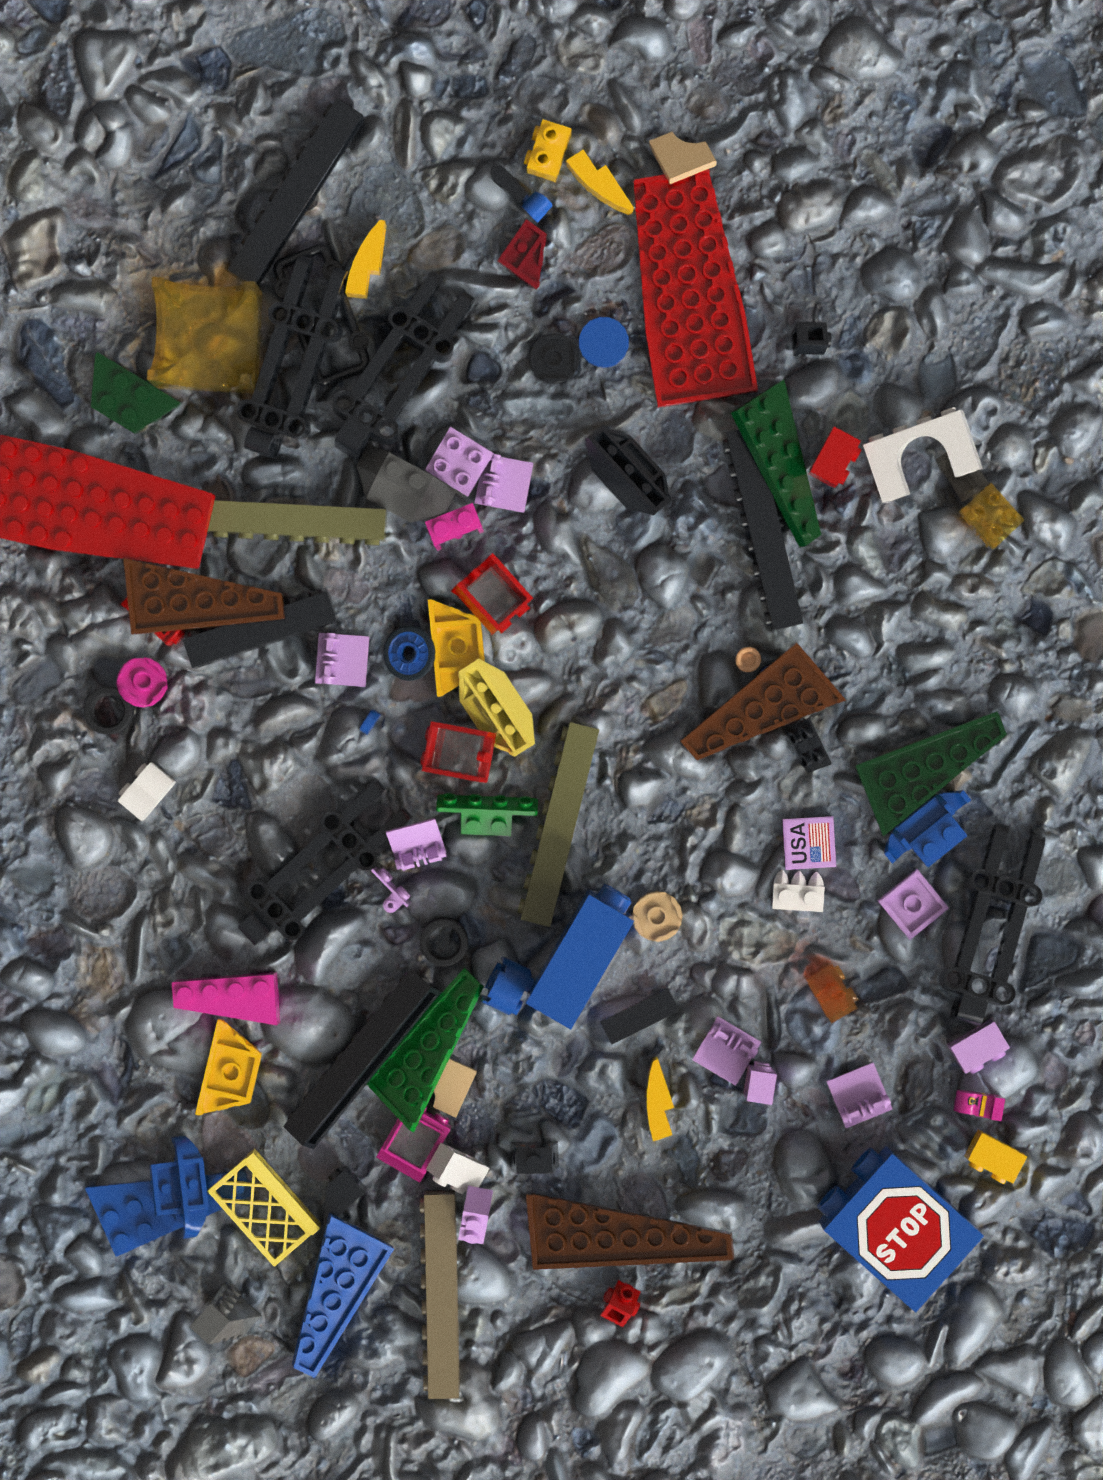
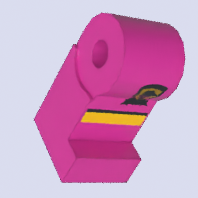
[953,1090,1005,1121]

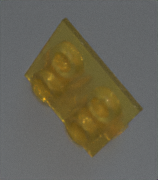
[959,483,1025,550]

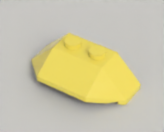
[458,658,535,757]

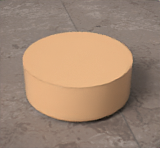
[735,647,761,673]

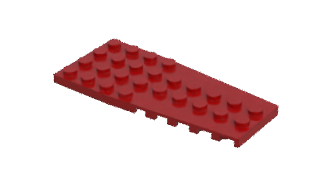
[634,169,758,408]
[0,435,215,569]

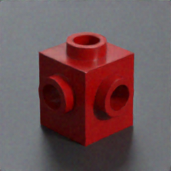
[600,1280,641,1327]

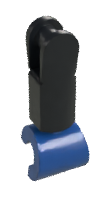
[490,165,553,223]

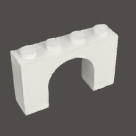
[863,407,983,503]

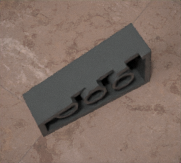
[190,1282,262,1345]

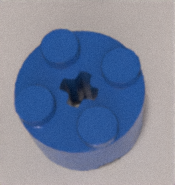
[481,956,534,1015]

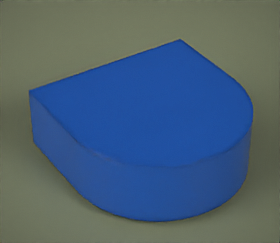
[359,709,382,735]

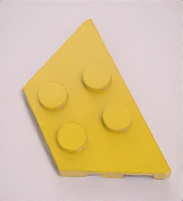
[428,599,485,697]
[195,1019,262,1115]

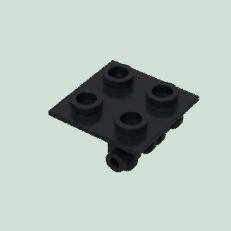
[786,718,832,773]

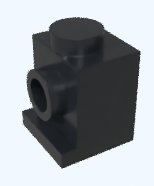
[791,322,832,356]

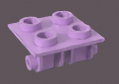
[425,426,494,497]
[475,454,534,513]
[315,633,369,687]
[386,818,447,871]
[371,866,412,913]
[692,1016,761,1086]
[826,1062,892,1128]

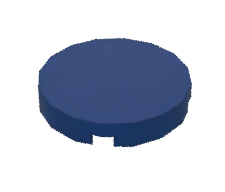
[579,317,629,368]

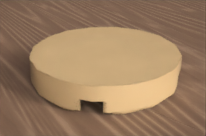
[632,891,683,942]

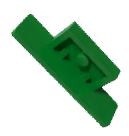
[436,793,538,836]

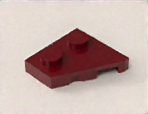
[496,219,547,290]

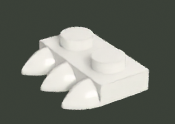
[772,870,825,912]

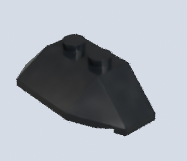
[585,425,671,515]

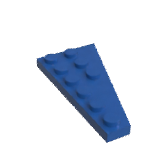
[85,1170,255,1257]
[292,1213,394,1378]

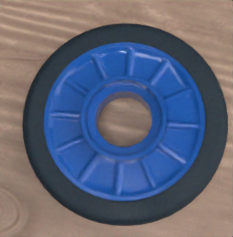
[383,625,435,681]

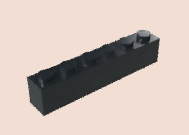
[182,589,339,669]

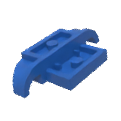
[884,790,971,868]
[149,1136,209,1239]

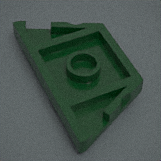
[91,352,181,434]

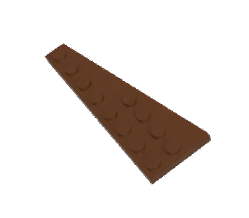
[526,1193,734,1270]

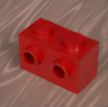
[808,427,862,488]

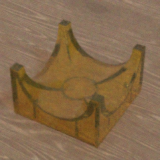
[147,277,262,393]

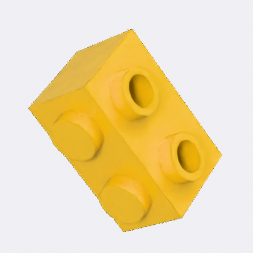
[524,119,572,182]
[964,1129,1027,1184]

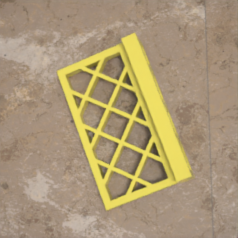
[207,1148,321,1267]

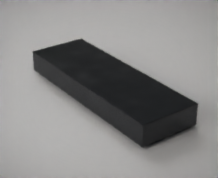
[600,988,679,1045]

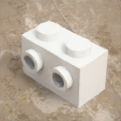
[426,1143,489,1194]

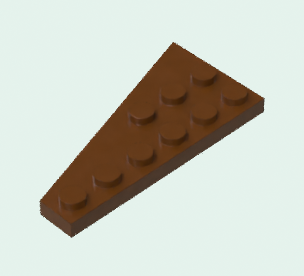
[123,558,285,635]
[680,642,846,760]

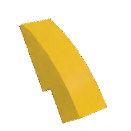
[566,149,634,215]
[345,220,387,299]
[646,1056,674,1141]

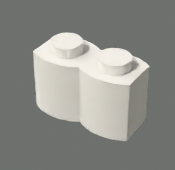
[118,762,176,821]

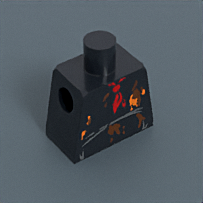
[510,1141,559,1174]

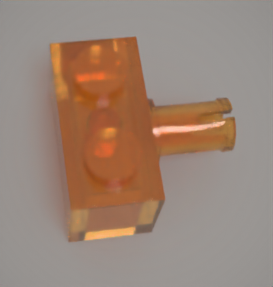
[804,962,858,1024]

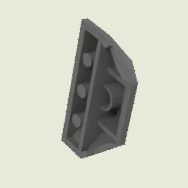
[357,443,458,523]

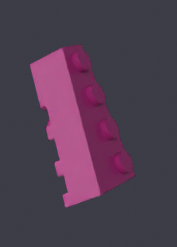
[172,972,281,1025]

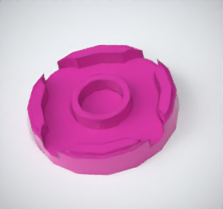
[116,657,168,708]

